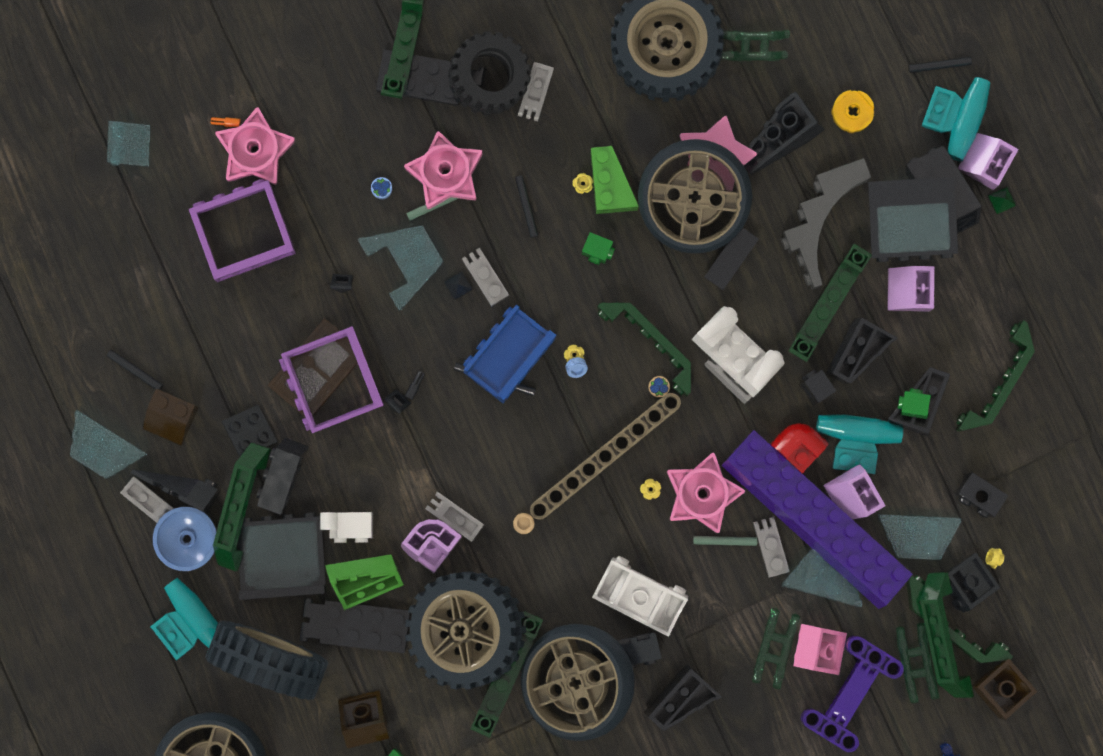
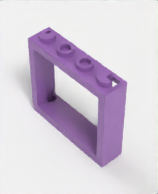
[189,179,296,282]
[279,326,384,433]

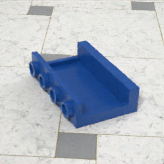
[463,304,556,404]

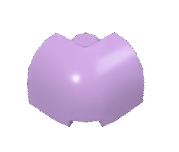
[401,519,462,573]

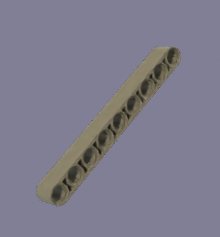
[530,393,681,520]

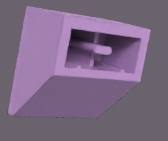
[958,133,1019,190]
[888,266,934,312]
[823,464,885,519]

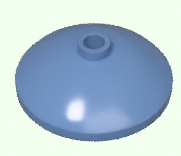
[153,507,216,571]

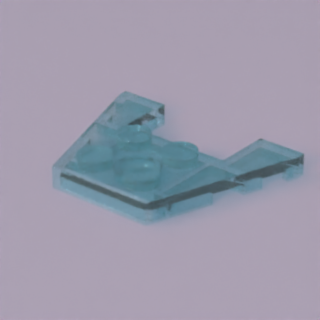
[358,225,444,311]

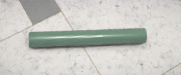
[406,197,459,220]
[693,536,757,546]

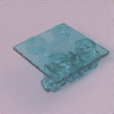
[107,121,150,167]

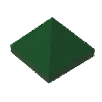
[988,187,1016,214]

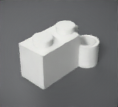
[320,512,373,543]

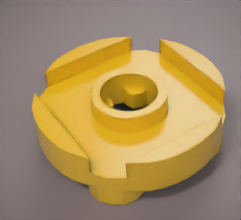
[831,90,874,133]

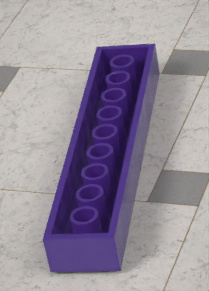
[721,430,913,609]

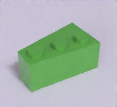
[590,146,639,214]
[325,554,404,610]

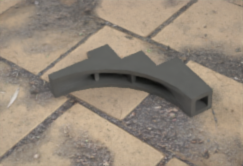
[781,158,871,290]

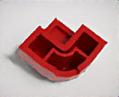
[770,423,829,473]

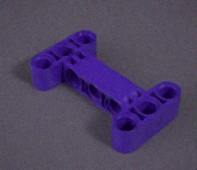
[801,636,903,752]

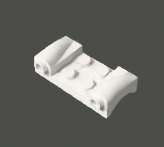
[692,306,785,397]
[592,556,688,637]

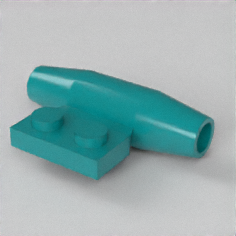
[922,77,991,161]
[816,414,903,474]
[150,578,218,660]

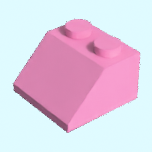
[793,624,847,675]

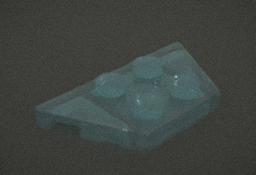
[70,410,147,479]
[879,514,961,560]
[782,550,862,607]

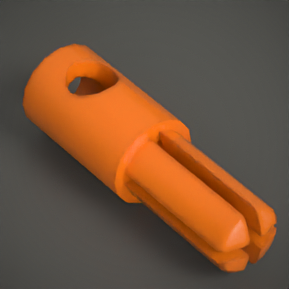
[210,117,241,128]

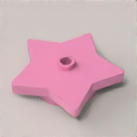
[215,108,295,185]
[680,116,757,191]
[404,131,483,209]
[667,453,745,533]

